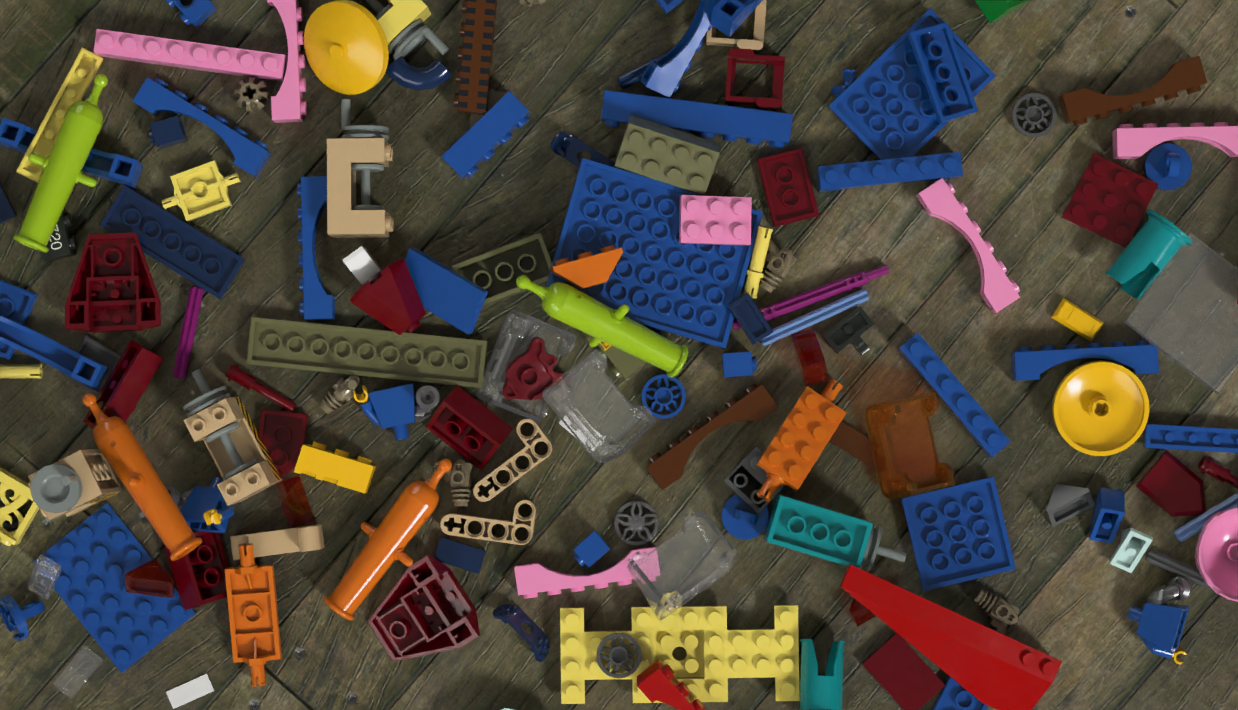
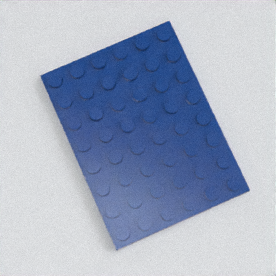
[546,158,763,349]

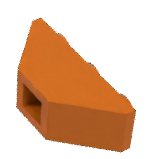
[550,245,623,289]

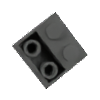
[724,446,785,514]

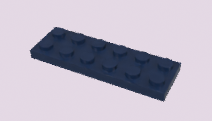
[100,185,246,300]

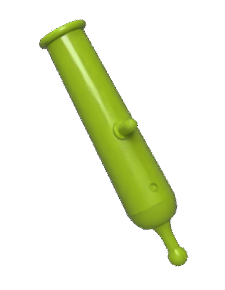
[13,74,108,253]
[516,275,688,378]

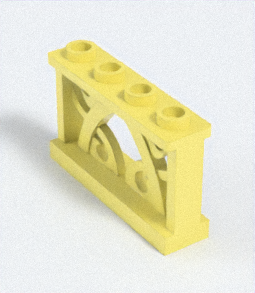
[0,467,39,546]

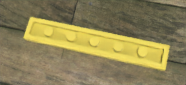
[16,47,104,183]

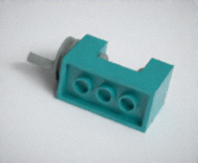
[763,494,907,571]

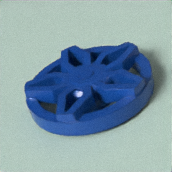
[642,374,686,419]

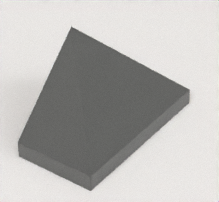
[1046,484,1095,527]

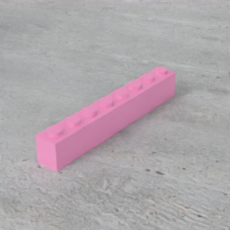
[94,29,288,82]

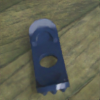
[550,131,616,168]
[493,604,550,662]

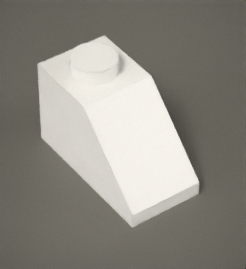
[342,246,382,285]

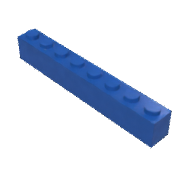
[601,90,793,148]

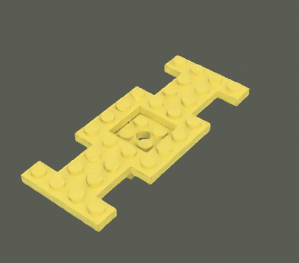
[560,605,800,704]

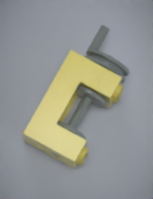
[365,0,449,60]

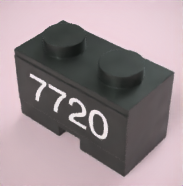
[41,209,77,261]

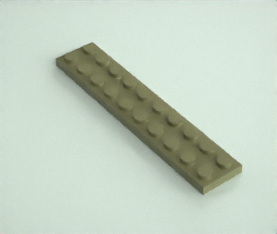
[247,317,487,388]

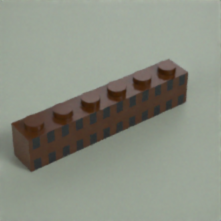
[454,0,497,115]

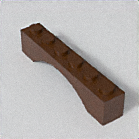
[1058,56,1207,126]
[646,383,779,490]

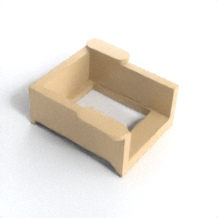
[706,0,767,50]

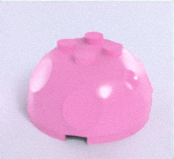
[1195,507,1238,602]

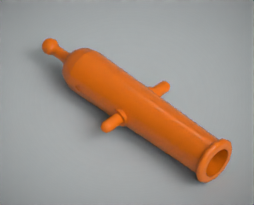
[82,393,202,561]
[323,458,452,620]

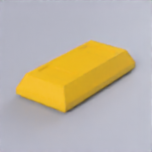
[1051,297,1104,342]

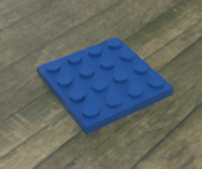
[900,476,1016,591]

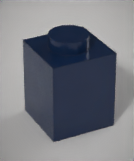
[148,116,188,149]

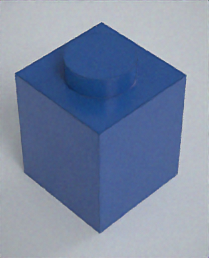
[722,352,757,378]
[573,530,610,567]

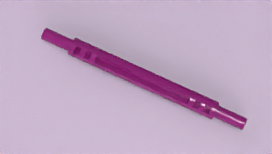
[732,265,890,330]

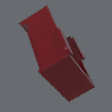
[725,48,785,108]

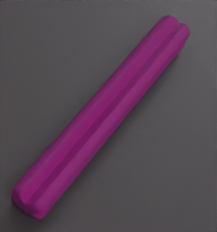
[173,286,203,379]

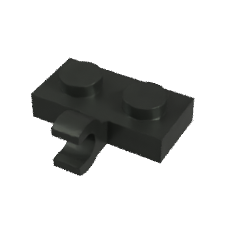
[822,306,874,356]

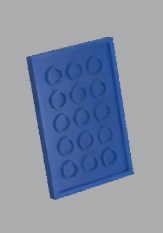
[828,8,996,160]
[33,502,197,673]

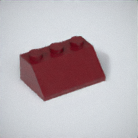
[425,385,513,471]
[164,531,230,610]

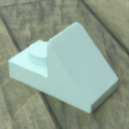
[1110,528,1153,573]

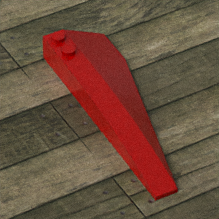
[840,564,1062,710]

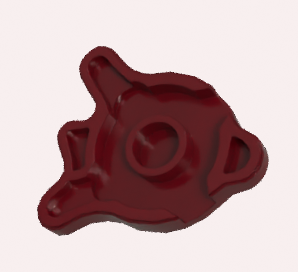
[502,337,570,401]

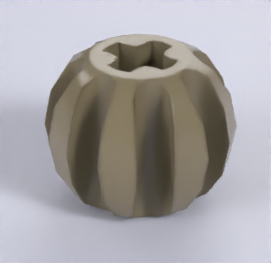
[234,77,269,112]

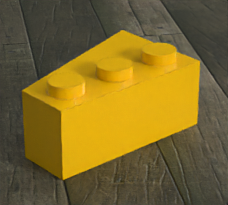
[294,441,376,493]

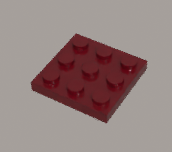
[1061,153,1159,248]

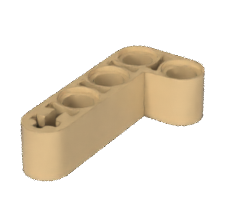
[473,419,553,502]
[440,499,536,545]
[230,524,325,560]

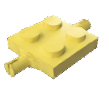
[161,160,241,221]

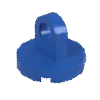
[1143,143,1192,191]
[721,494,769,540]
[0,595,46,641]

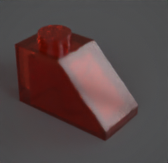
[791,329,828,386]

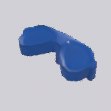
[831,69,856,98]

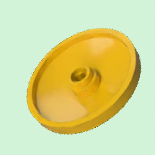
[304,0,389,95]
[1052,361,1149,456]

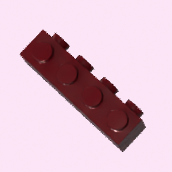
[83,340,164,429]

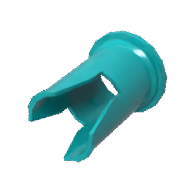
[1104,209,1193,300]
[799,639,845,710]

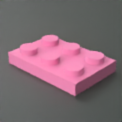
[679,195,752,246]

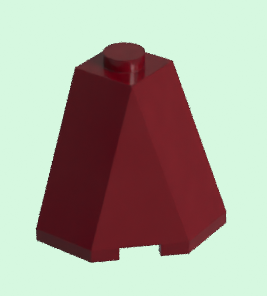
[350,258,426,335]

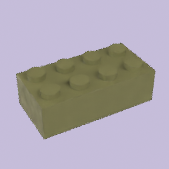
[614,115,720,196]
[452,233,552,307]

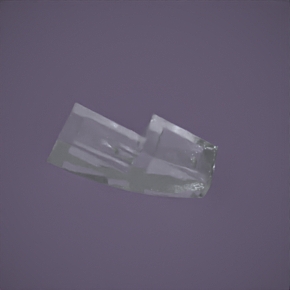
[27,555,61,601]
[53,645,103,700]

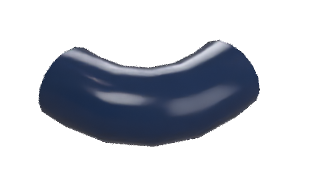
[386,57,452,91]

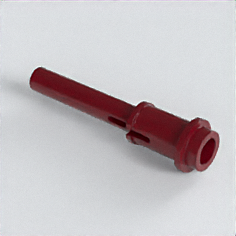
[225,364,296,412]
[1198,456,1238,489]

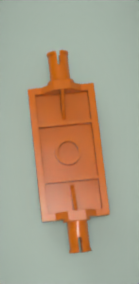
[756,379,847,502]
[225,543,282,687]

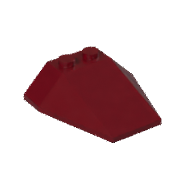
[65,233,161,333]
[368,554,480,661]

